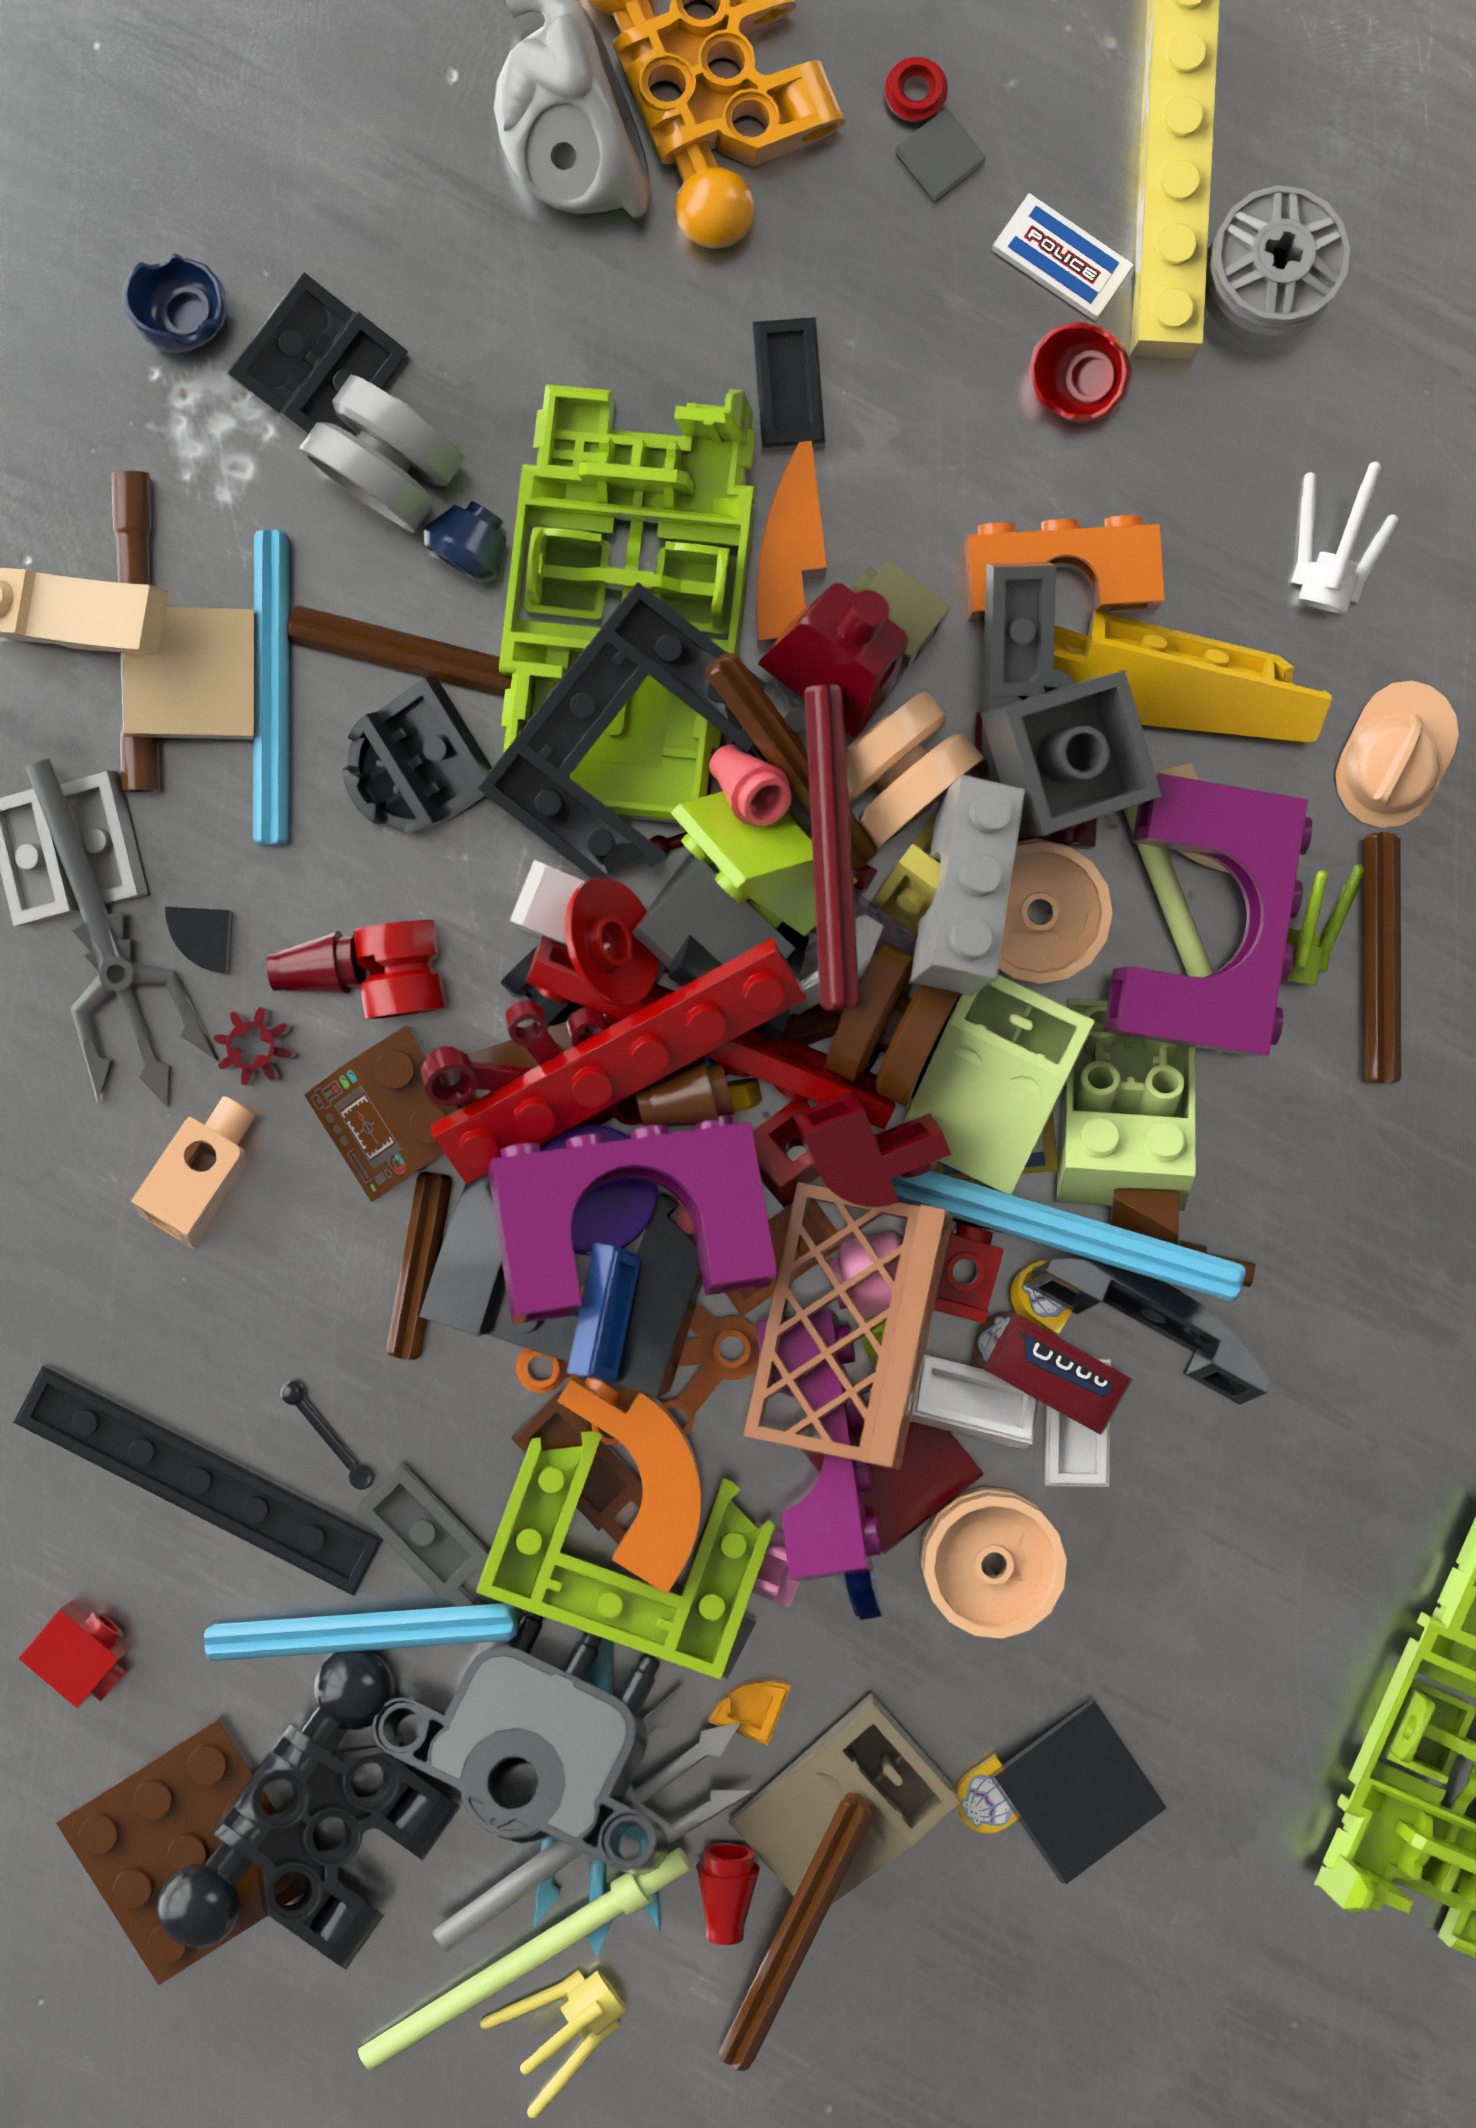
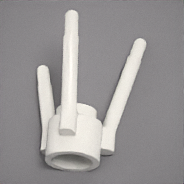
[1291,461,1399,614]

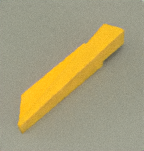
[1053,610,1332,743]

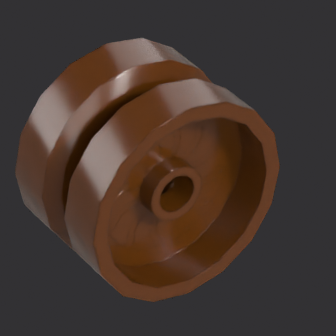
[825,942,962,1108]

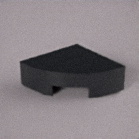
[165,907,232,975]

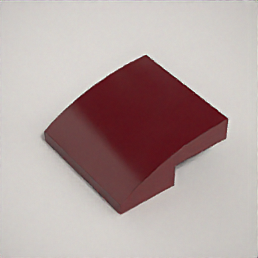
[801,1388,984,1554]

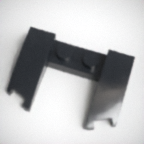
[477,581,766,879]
[419,1173,703,1398]

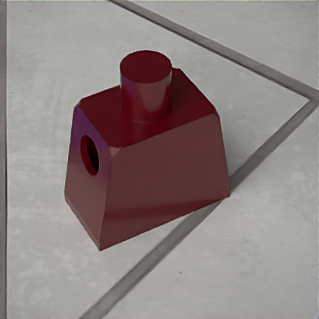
[758,582,909,738]

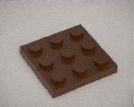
[56,1715,307,1986]

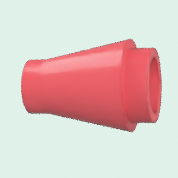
[709,745,791,826]

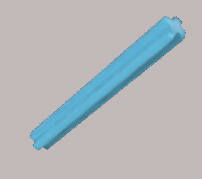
[891,1171,1245,1302]

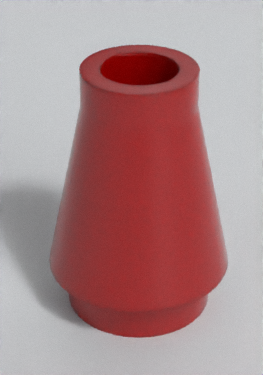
[696,1843,760,1945]

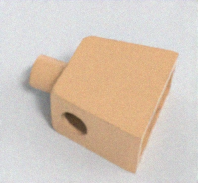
[131,1096,256,1249]

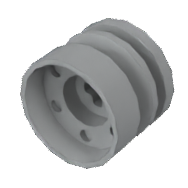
[1205,185,1351,345]

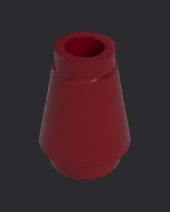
[266,931,365,994]

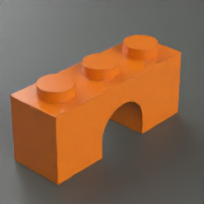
[963,515,1165,621]

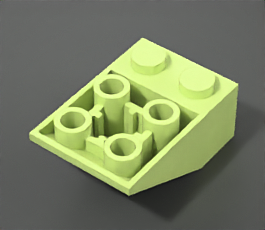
[902,974,1095,1195]
[1057,998,1195,1211]

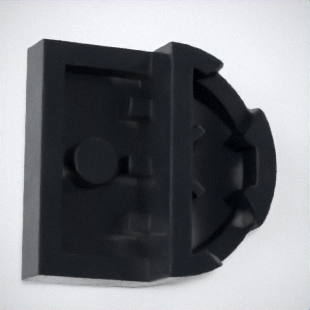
[342,675,492,832]

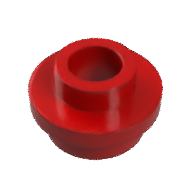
[884,57,948,122]

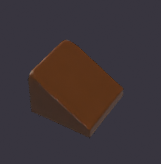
[1111,1188,1179,1245]

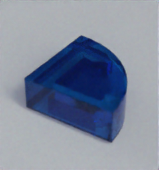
[845,1569,882,1620]

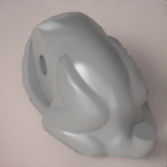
[493,0,651,218]

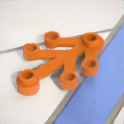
[516,1284,760,1445]

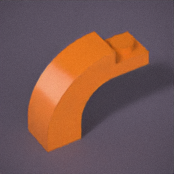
[557,1375,701,1594]

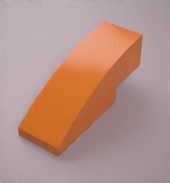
[755,441,827,649]

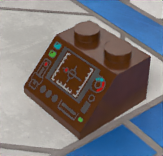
[304,1025,463,1202]

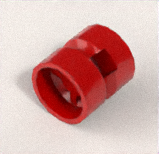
[353,919,446,1020]

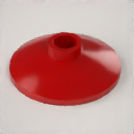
[565,877,659,1007]

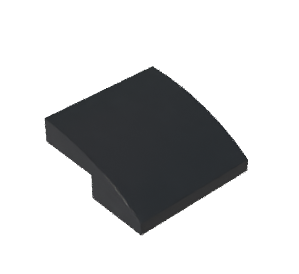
[225,272,409,436]

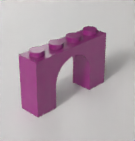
[1103,773,1313,1057]
[488,1116,777,1325]

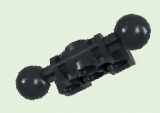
[157,1650,460,1970]

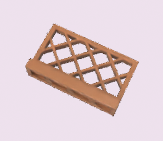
[743,1182,953,1470]

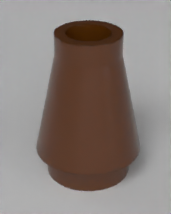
[636,1062,735,1127]

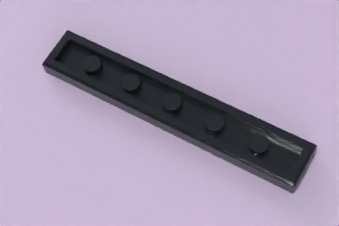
[13,1364,384,1596]

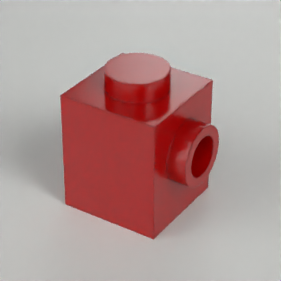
[18,1601,130,1708]

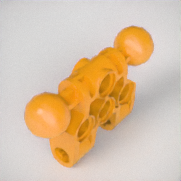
[587,0,846,249]

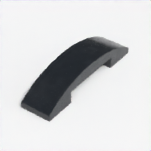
[1023,1258,1271,1405]

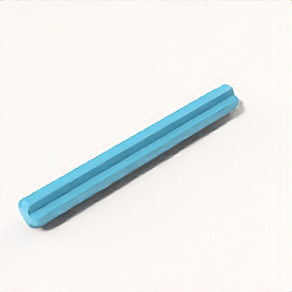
[253,529,290,846]
[204,1603,518,1661]

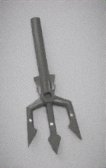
[26,758,219,1107]

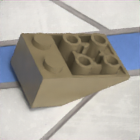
[728,1693,961,1905]

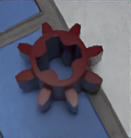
[213,1007,296,1086]

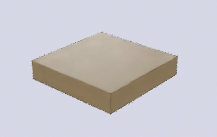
[124,607,254,740]

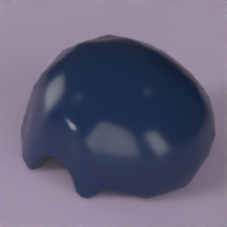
[122,253,227,353]

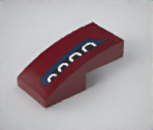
[983,1313,1133,1435]

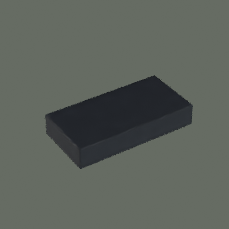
[753,317,825,452]

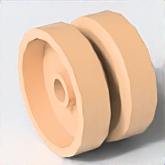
[847,689,985,849]
[998,838,1113,984]
[919,1486,1067,1639]

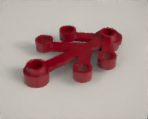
[421,1000,662,1150]

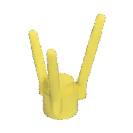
[480,1969,628,2119]

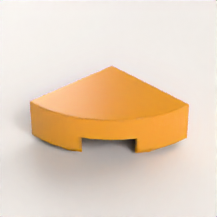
[708,1678,791,1746]

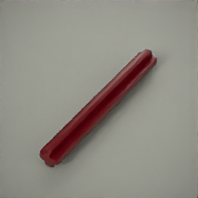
[804,684,860,1011]

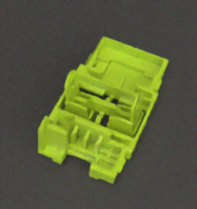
[499,384,757,823]
[1314,1517,1476,1959]

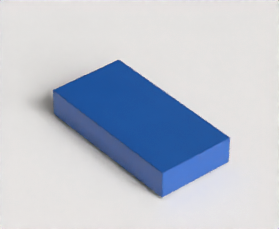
[567,1243,641,1383]

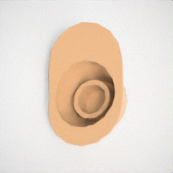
[1335,681,1459,828]

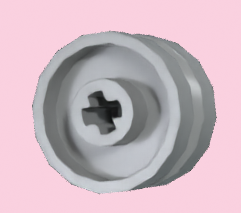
[299,375,466,533]

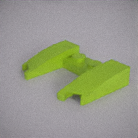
[476,1431,775,1680]

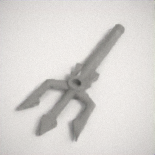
[432,1684,758,1953]

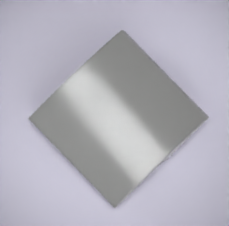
[0,771,148,926]

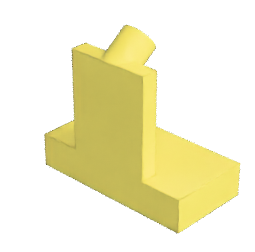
[865,810,941,947]

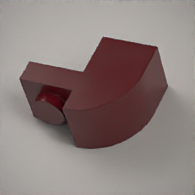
[793,1091,951,1207]

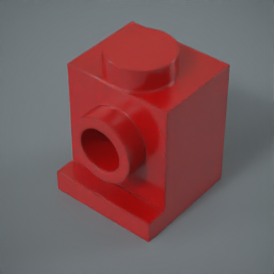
[753,1100,820,1208]
[934,1223,1004,1324]

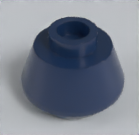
[423,501,507,583]

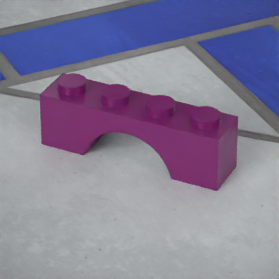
[755,1310,882,1582]

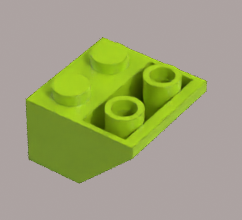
[671,791,858,937]

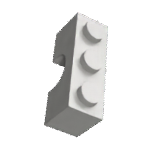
[910,775,1025,996]

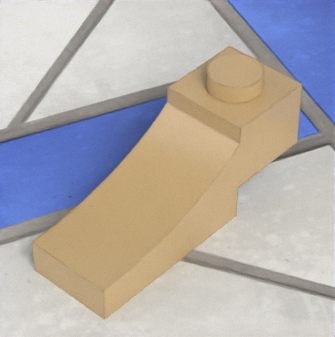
[0,568,169,655]

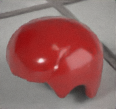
[1028,321,1133,423]

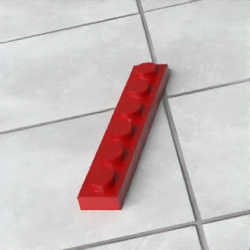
[526,936,895,1130]
[432,937,807,1185]

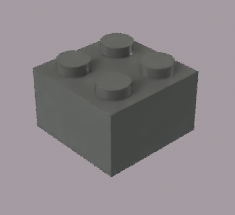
[980,670,1162,838]

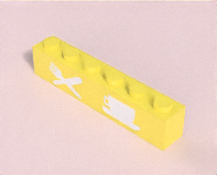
[1130,0,1220,360]

